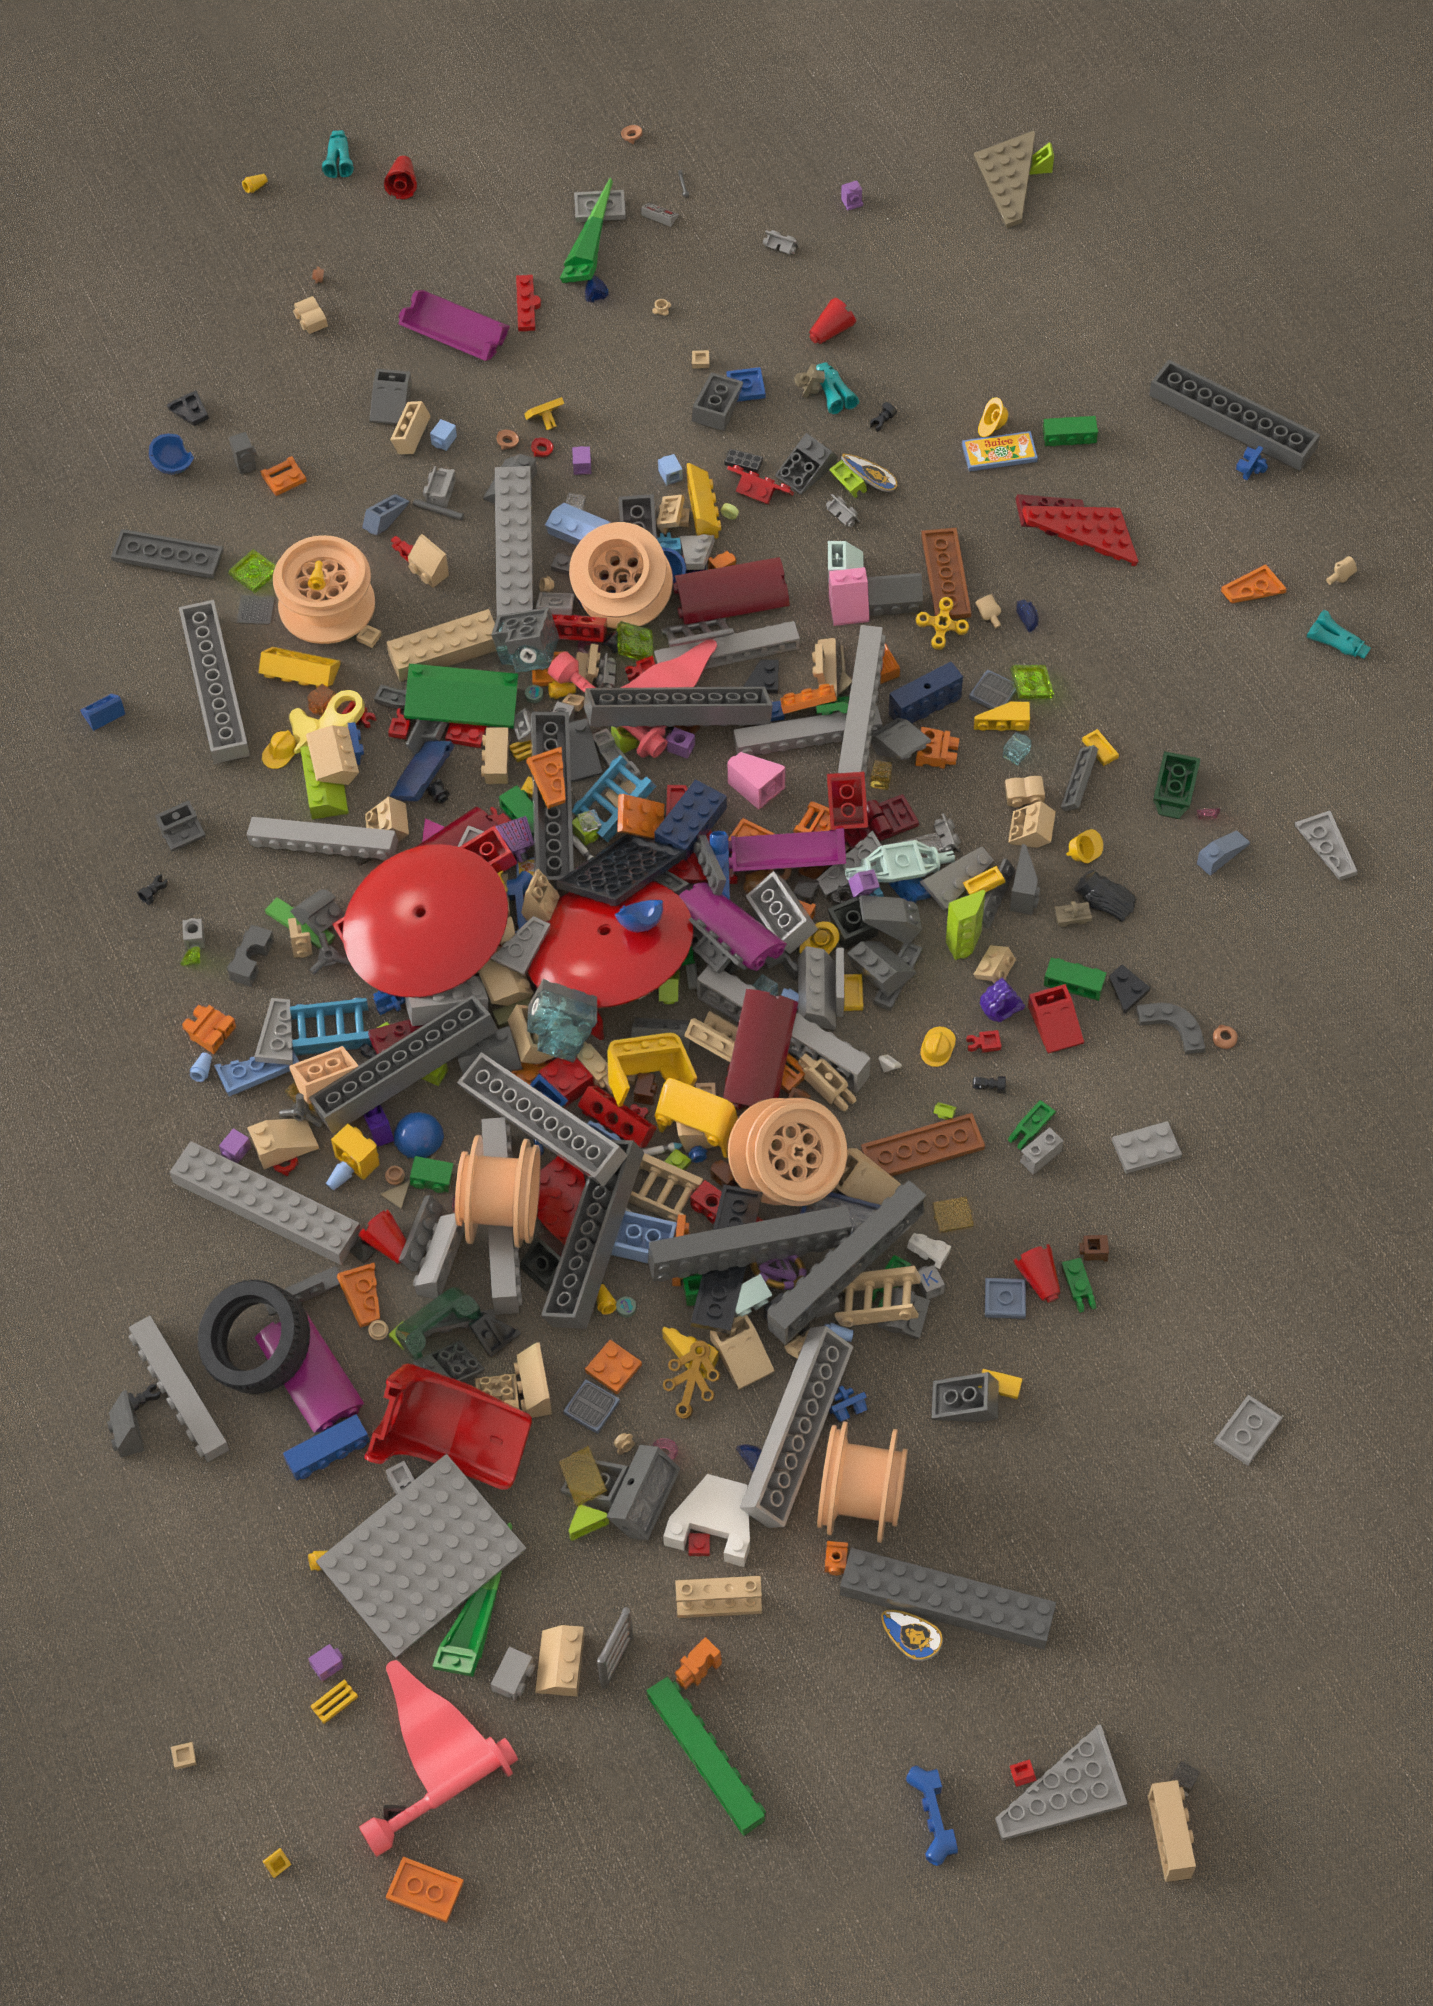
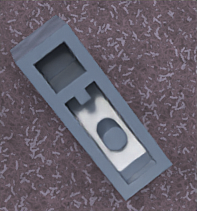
[362,494,409,535]
[1197,831,1250,876]

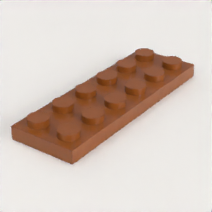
[921,528,971,619]
[861,1113,985,1176]

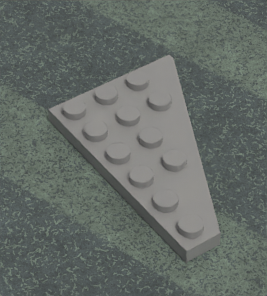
[996,1725,1127,1841]

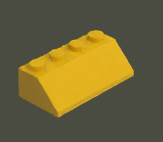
[687,463,721,539]
[258,647,341,689]

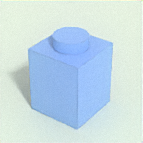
[430,419,457,451]
[658,454,683,485]

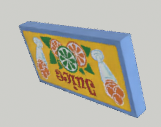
[962,431,1038,471]

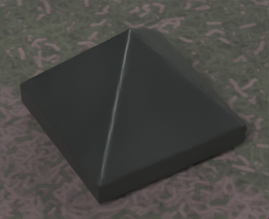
[349,1240,377,1263]
[383,1805,406,1826]

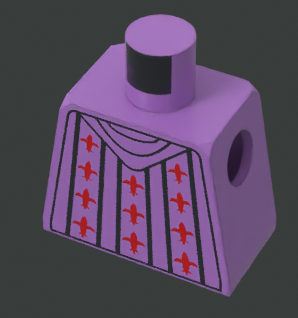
[496,816,534,864]

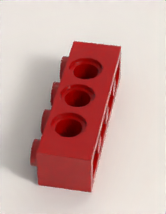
[548,614,607,642]
[578,1085,657,1148]
[690,1180,763,1224]

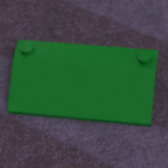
[404,663,518,728]

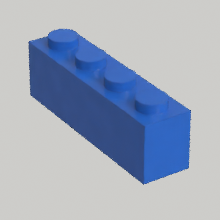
[283,1414,370,1481]

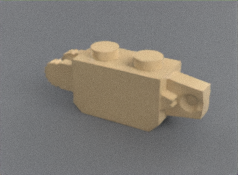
[567,1037,613,1095]
[798,1053,856,1111]

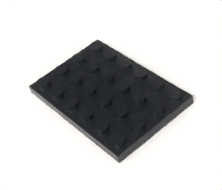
[557,834,687,906]

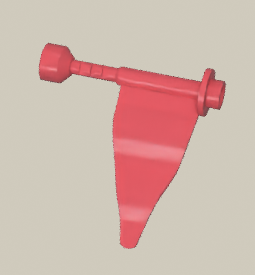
[548,639,717,758]
[359,1660,518,1857]

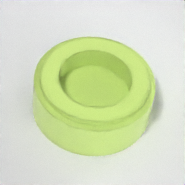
[720,503,739,520]

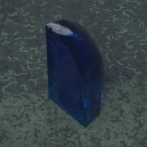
[585,275,609,303]
[1016,600,1039,633]
[735,1444,762,1472]

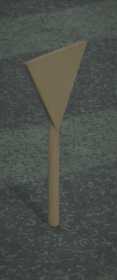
[837,645,852,697]
[380,1155,436,1209]

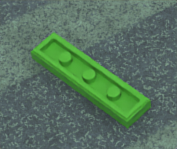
[265,897,335,949]

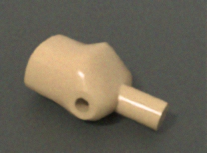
[1326,556,1357,585]
[975,594,1001,629]

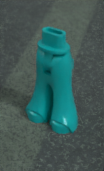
[322,130,354,178]
[816,362,859,414]
[1306,610,1371,659]

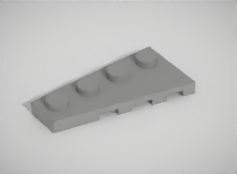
[1295,811,1357,881]
[816,831,881,897]
[920,847,994,910]
[254,998,293,1065]

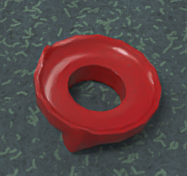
[531,438,553,457]
[273,1156,298,1176]

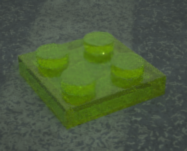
[228,549,276,593]
[617,621,654,660]
[1010,665,1055,699]

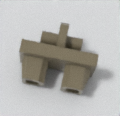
[794,364,825,398]
[1054,901,1092,927]

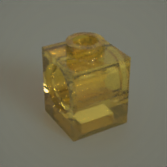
[870,760,892,790]

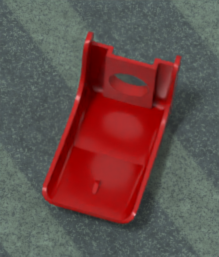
[364,1363,532,1490]

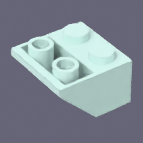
[828,541,863,583]
[735,1274,772,1317]

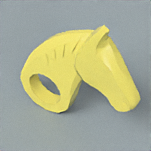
[289,690,365,754]

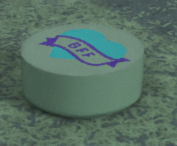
[525,685,543,703]
[616,1296,636,1318]

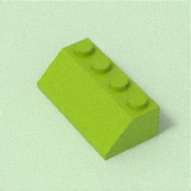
[300,746,349,820]
[946,890,986,960]

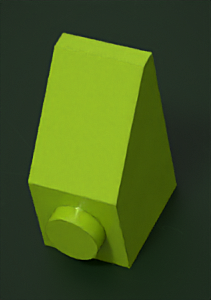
[659,970,680,1004]

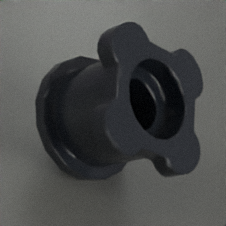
[602,630,626,654]
[426,779,449,804]

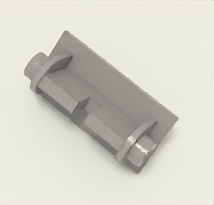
[763,230,799,255]
[826,494,860,527]
[595,653,616,688]
[934,813,961,852]

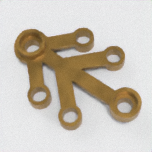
[663,1341,720,1419]

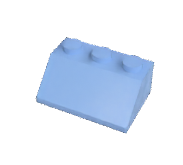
[545,503,611,546]

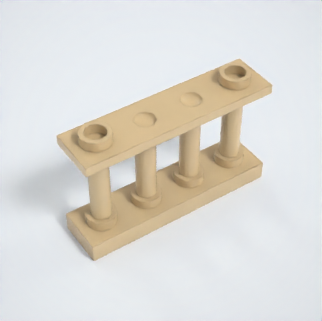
[684,1011,738,1062]
[628,1153,703,1223]
[835,1266,921,1327]
[675,1576,762,1618]

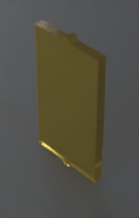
[559,1446,607,1507]

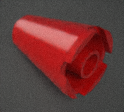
[384,156,417,199]
[809,297,856,344]
[358,1209,407,1264]
[1013,1244,1061,1303]

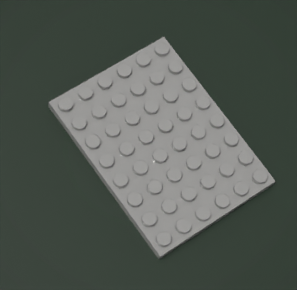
[316,1454,526,1659]

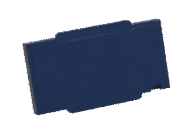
[390,741,455,801]

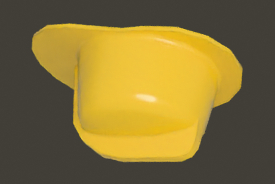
[978,397,1008,437]
[262,730,297,769]
[1066,829,1103,863]
[799,921,839,954]
[920,1027,956,1067]

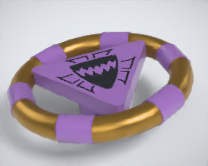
[750,1255,807,1290]

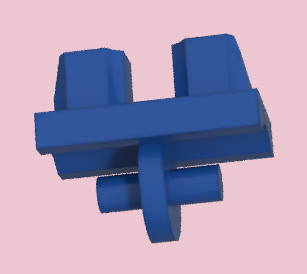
[1236,446,1268,480]
[373,991,405,1015]
[829,1385,867,1422]

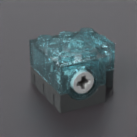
[491,607,560,672]
[527,979,597,1063]

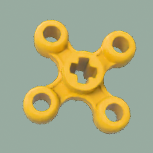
[916,597,969,650]

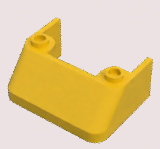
[607,1033,697,1107]
[655,1078,738,1158]

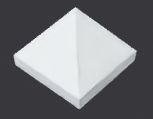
[878,1055,902,1073]

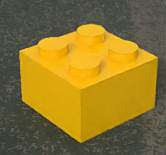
[331,1124,380,1180]

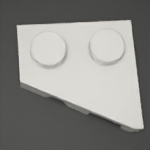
[907,1233,951,1269]

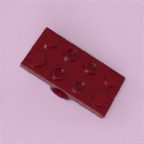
[1015,494,1084,536]
[844,794,919,851]
[368,1019,424,1054]

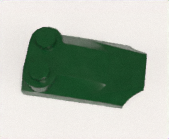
[1153,751,1201,819]

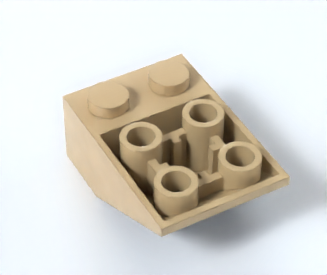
[836,1148,901,1205]
[710,1314,775,1389]
[475,1374,519,1409]

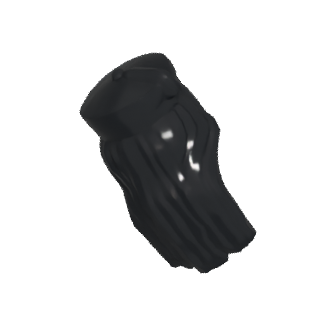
[1074,870,1136,922]

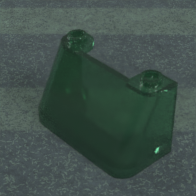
[395,1287,481,1362]

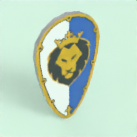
[841,454,897,492]
[881,1610,943,1661]

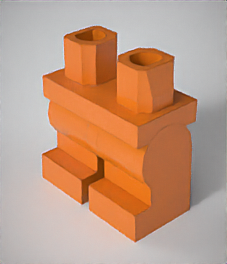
[915,727,960,769]
[182,1005,236,1054]
[675,1637,722,1690]

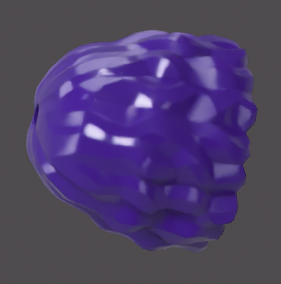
[980,978,1025,1022]

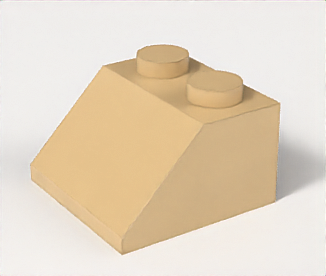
[408,534,449,588]

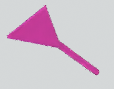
[422,818,444,842]

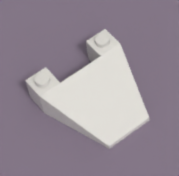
[663,1474,750,1567]

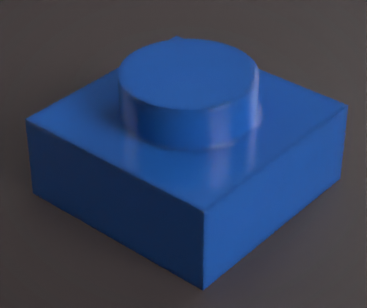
[771,701,785,722]

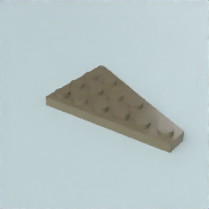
[974,131,1036,228]

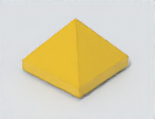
[263,1848,292,1878]

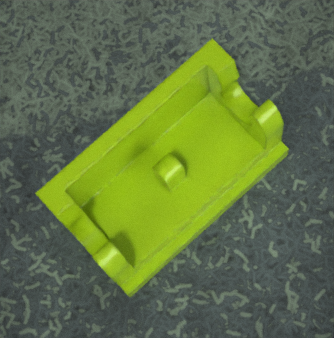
[829,460,867,498]

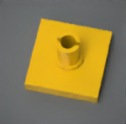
[524,397,564,430]

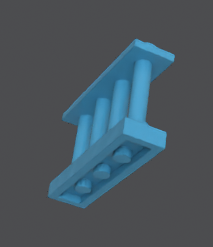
[572,755,656,842]
[290,998,372,1056]

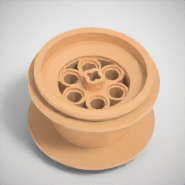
[569,522,673,630]
[273,535,375,644]
[728,1098,847,1206]
[455,1135,540,1248]
[817,1421,908,1543]

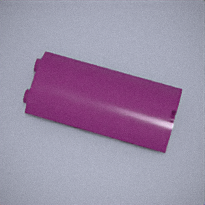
[398,290,510,361]
[728,828,846,872]
[679,883,787,971]
[255,1313,364,1433]

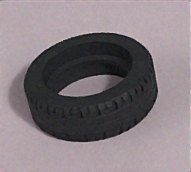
[198,1279,310,1394]

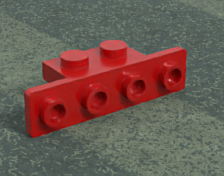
[727,465,794,505]

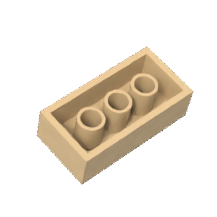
[1148,1780,1196,1882]

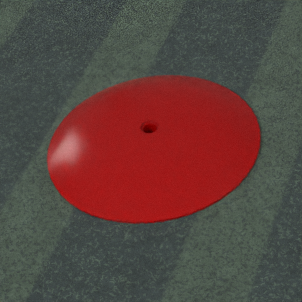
[343,844,508,997]
[527,881,693,1008]

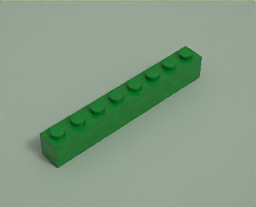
[646,1676,766,1836]

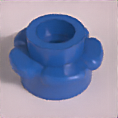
[688,1146,707,1163]

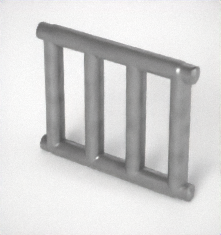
[661,618,734,647]
[597,1607,633,1689]

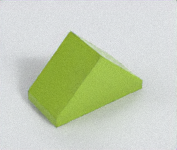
[1029,142,1054,175]
[611,726,640,754]
[569,1504,609,1541]

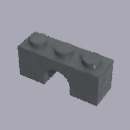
[227,925,274,987]

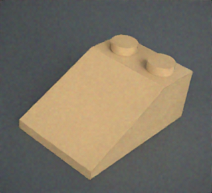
[247,1119,319,1169]

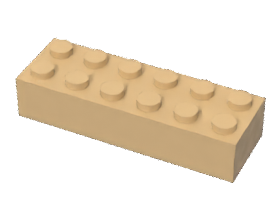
[386,609,500,682]

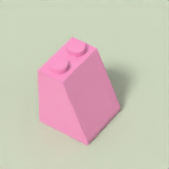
[829,567,869,626]
[727,752,785,810]

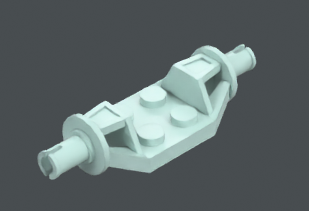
[845,840,955,883]

